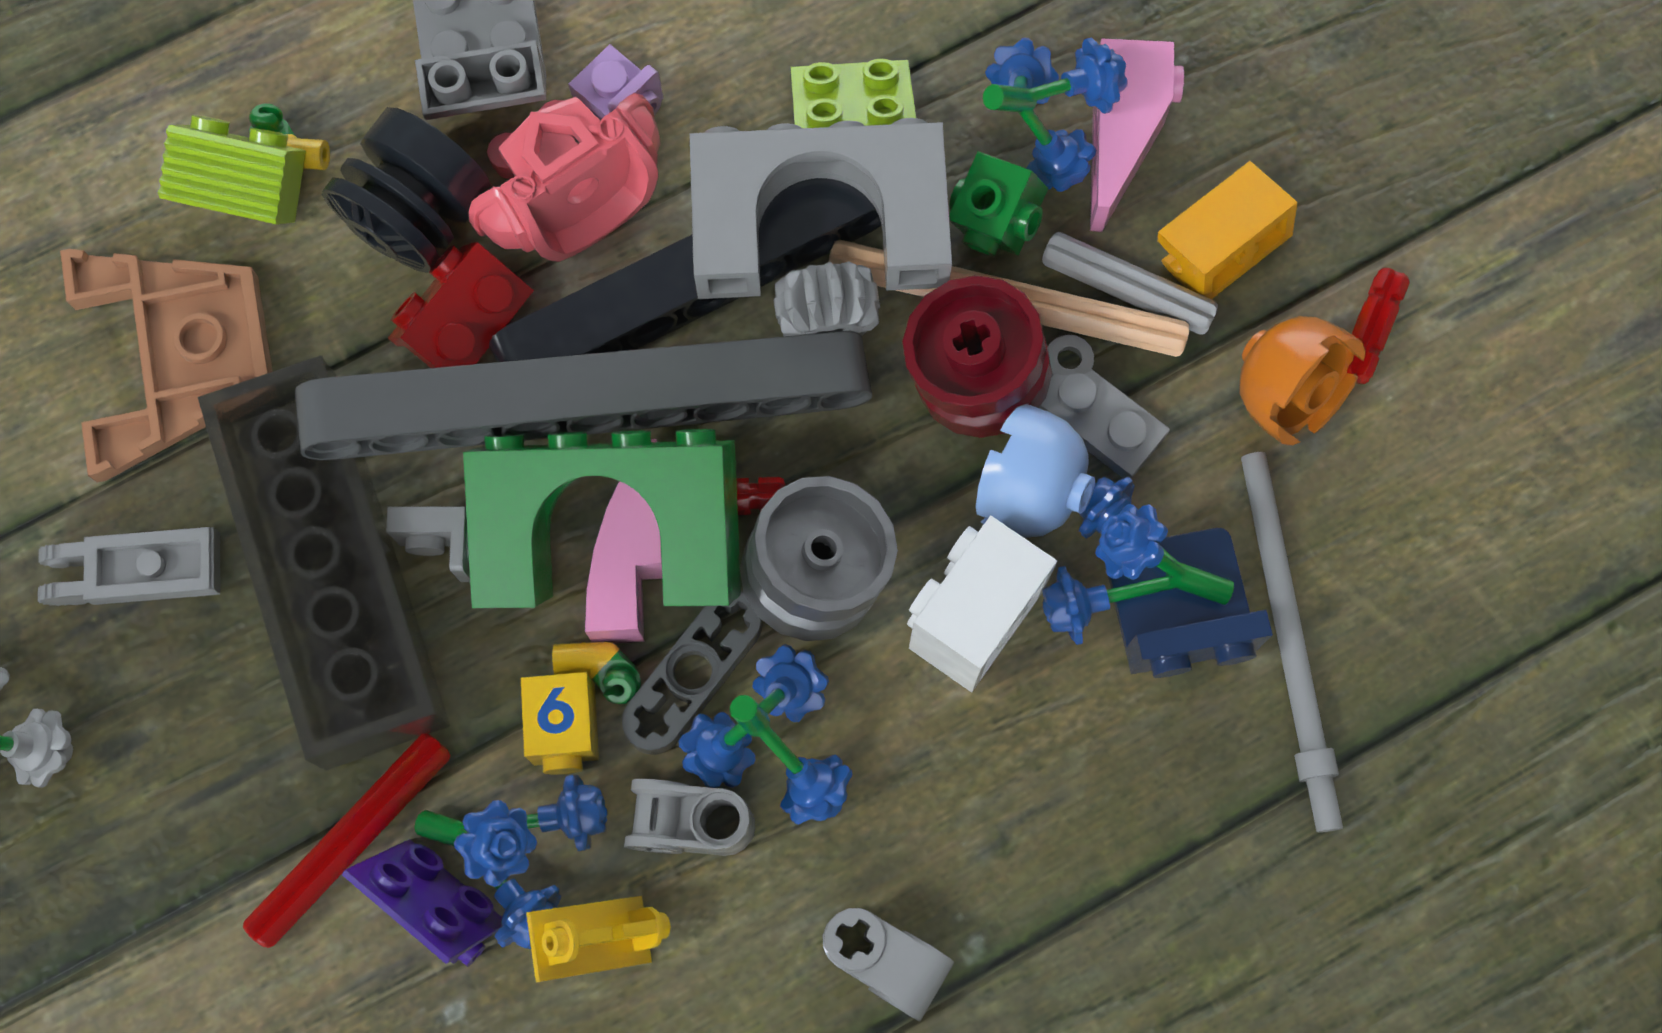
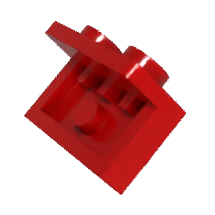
[388,242,534,368]

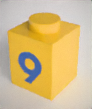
[521,672,599,775]

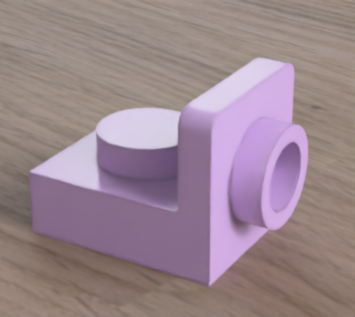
[568,44,663,120]

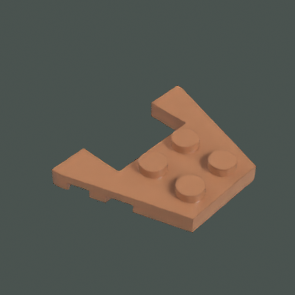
[60,249,275,483]

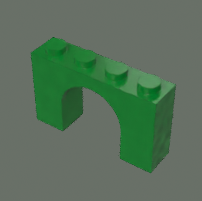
[463,429,741,608]

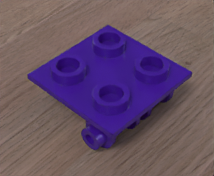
[342,839,502,967]

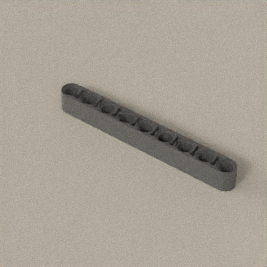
[295,331,872,460]

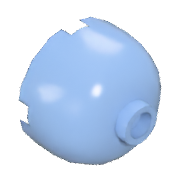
[976,404,1095,538]

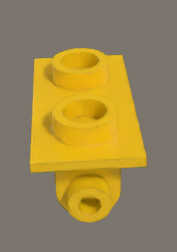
[526,896,671,982]

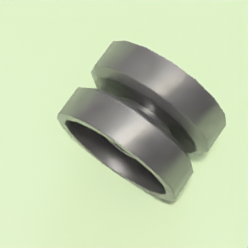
[740,476,898,641]

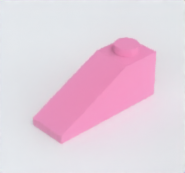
[1090,39,1184,232]

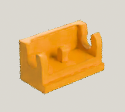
[1158,161,1298,299]

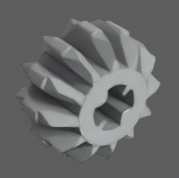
[773,261,880,337]

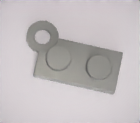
[1039,335,1170,479]

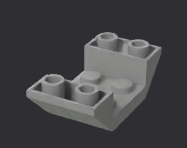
[413,0,546,120]

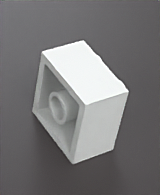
[907,515,1057,693]

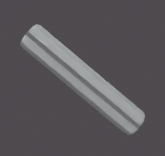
[1042,232,1218,334]

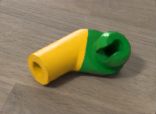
[249,103,330,170]
[552,641,641,705]

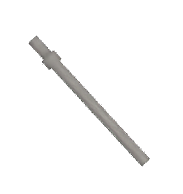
[1241,452,1343,833]

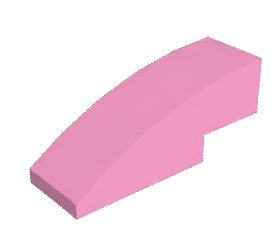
[585,439,662,644]

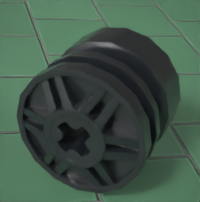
[321,107,492,273]

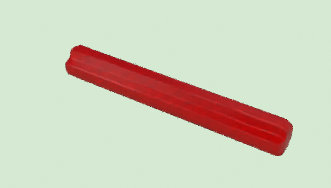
[242,733,450,948]

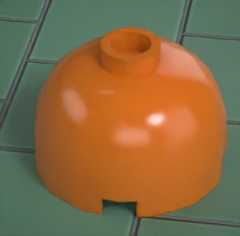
[1239,316,1365,446]

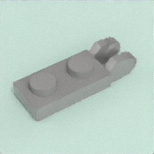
[38,527,220,606]

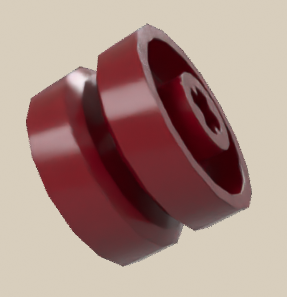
[902,275,1052,438]

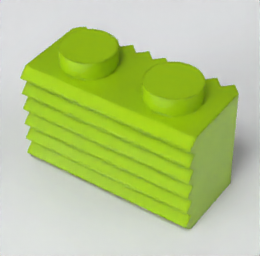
[157,115,306,225]

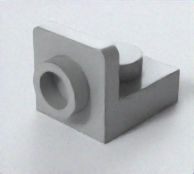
[386,507,470,582]

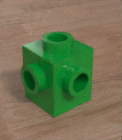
[949,151,1048,257]

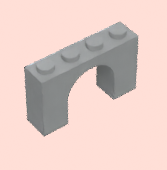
[690,118,952,299]

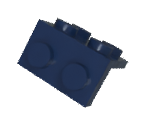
[1108,528,1273,678]

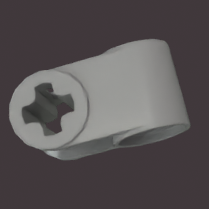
[624,779,755,856]
[823,908,955,1022]

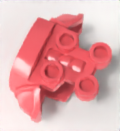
[469,93,660,262]

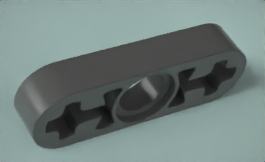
[622,591,762,755]

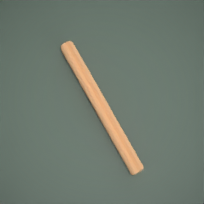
[828,240,1189,357]

